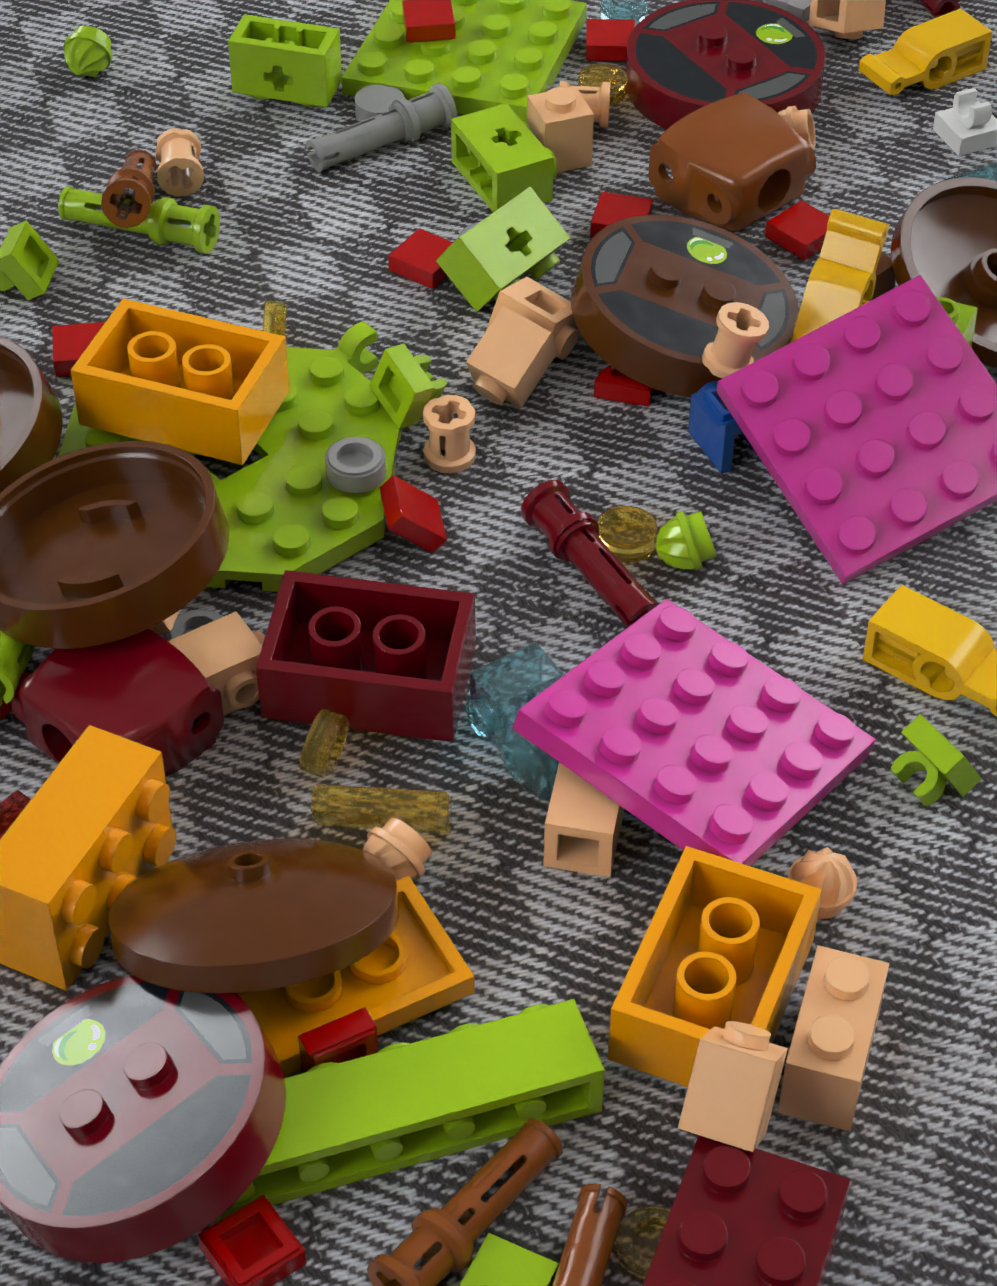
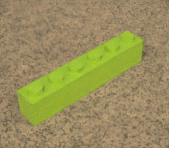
[212,999,605,1223]

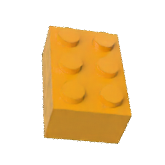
[71,298,290,465]
[0,725,176,991]
[607,846,822,1087]

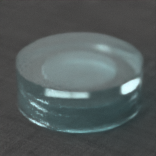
[600,0,648,27]

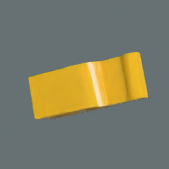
[858,8,993,95]
[790,209,890,343]
[862,585,997,717]

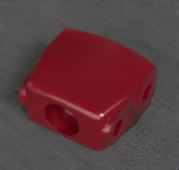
[12,629,224,777]

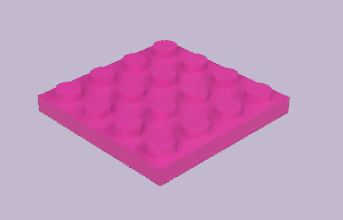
[716,275,997,585]
[512,598,876,866]

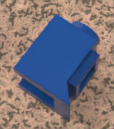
[688,381,759,474]

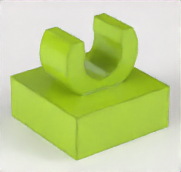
[0,220,59,300]
[369,343,447,429]
[891,714,982,806]

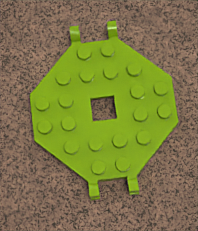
[58,321,434,592]

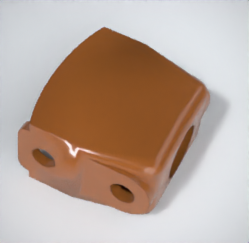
[648,92,816,232]

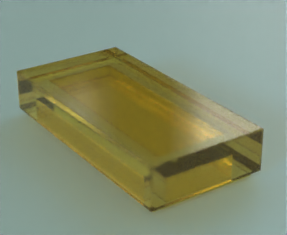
[311,784,453,833]

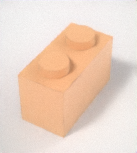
[778,945,890,1132]

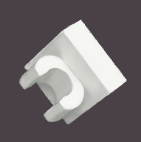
[933,88,997,156]

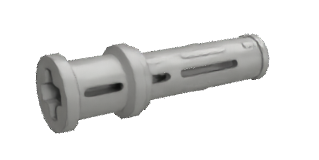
[306,83,457,172]

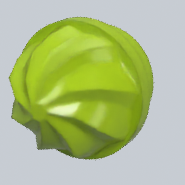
[63,26,113,78]
[656,511,717,571]

